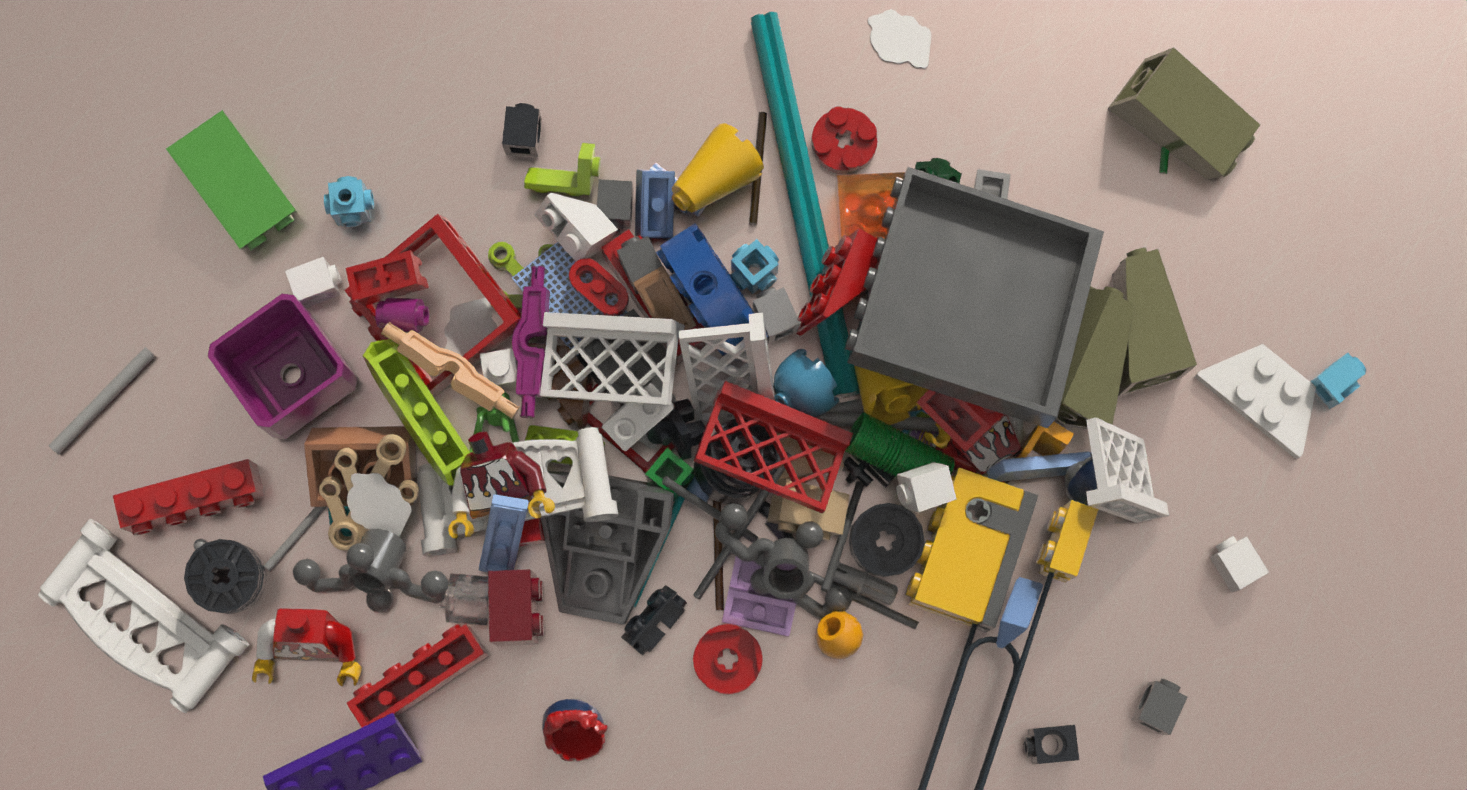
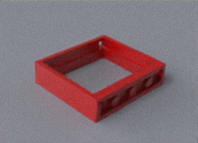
[344,214,521,397]

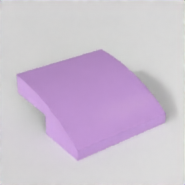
[722,556,797,636]

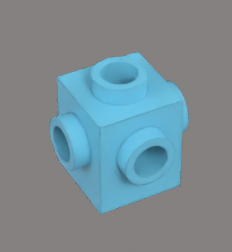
[324,176,374,227]
[730,239,779,294]

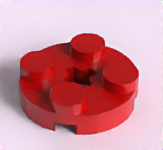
[811,106,878,174]
[693,624,763,694]

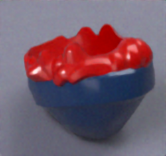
[542,698,608,762]

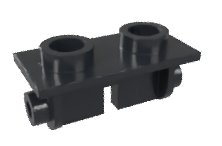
[621,585,687,656]

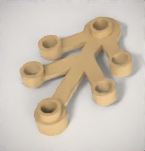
[319,434,419,550]

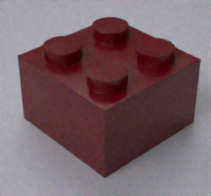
[488,569,544,646]

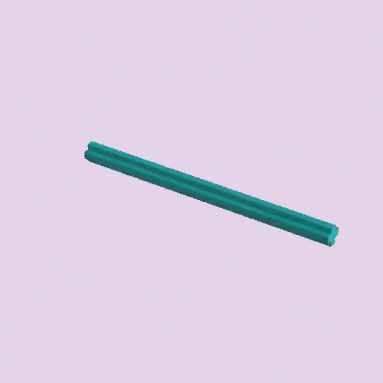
[751,12,860,399]

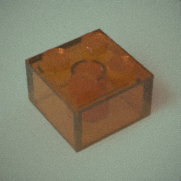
[835,172,904,242]

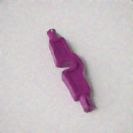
[512,266,550,419]

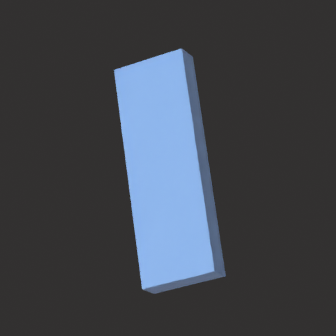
[987,452,1091,482]
[478,494,528,572]

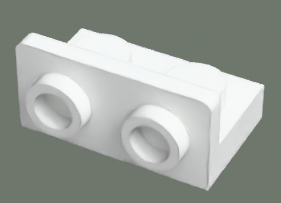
[602,375,674,451]

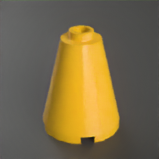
[672,123,764,212]
[854,365,928,425]

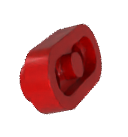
[569,258,629,316]

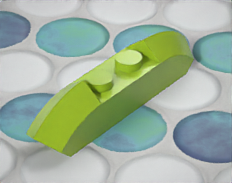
[363,339,470,486]

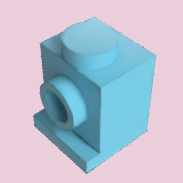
[1310,353,1366,409]

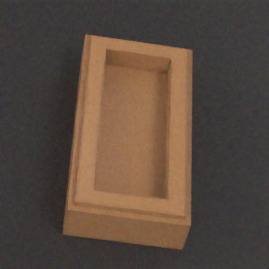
[633,266,696,330]

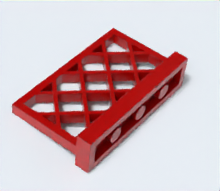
[693,380,853,514]

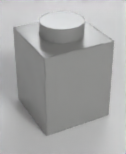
[753,287,800,344]

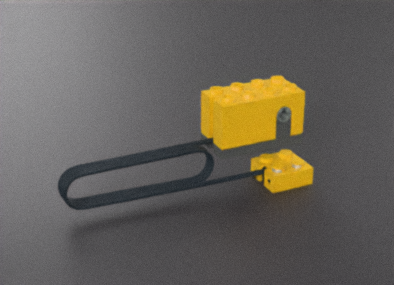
[905,468,1099,790]

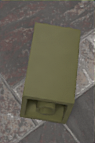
[1108,47,1260,180]
[1112,247,1197,396]
[1055,286,1135,429]

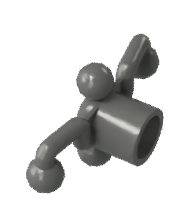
[715,503,852,619]
[293,529,448,613]

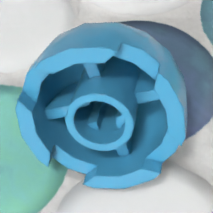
[774,349,839,418]

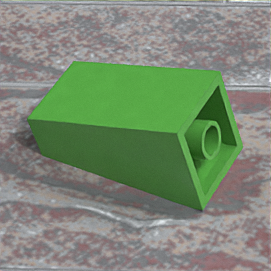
[166,110,297,251]

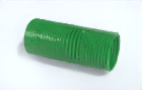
[845,412,955,479]

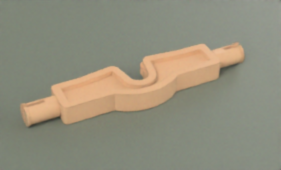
[381,322,520,419]

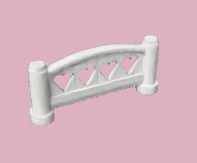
[417,427,619,556]
[38,519,249,713]

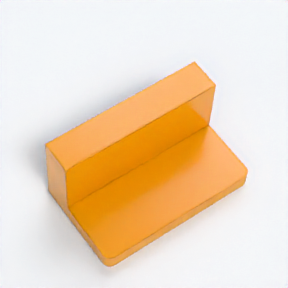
[1015,422,1074,458]

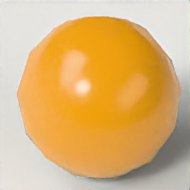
[815,611,864,659]

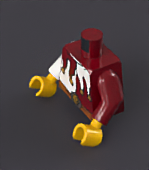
[448,431,555,539]

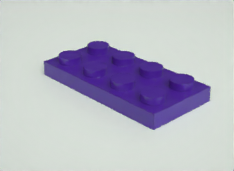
[263,713,422,790]

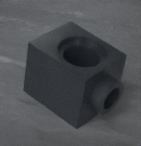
[502,103,542,157]
[1024,725,1079,764]

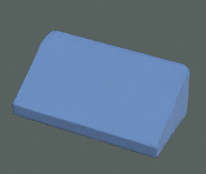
[635,169,675,238]
[996,577,1043,648]

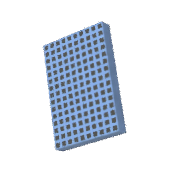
[512,242,628,356]

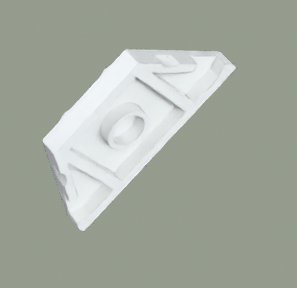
[1194,344,1316,459]

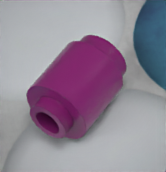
[376,298,430,333]

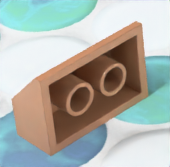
[304,426,417,507]

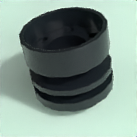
[694,418,780,504]
[849,503,925,577]
[184,539,267,614]

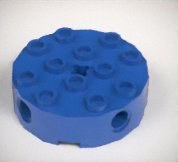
[656,223,768,356]

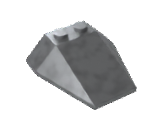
[541,471,674,625]

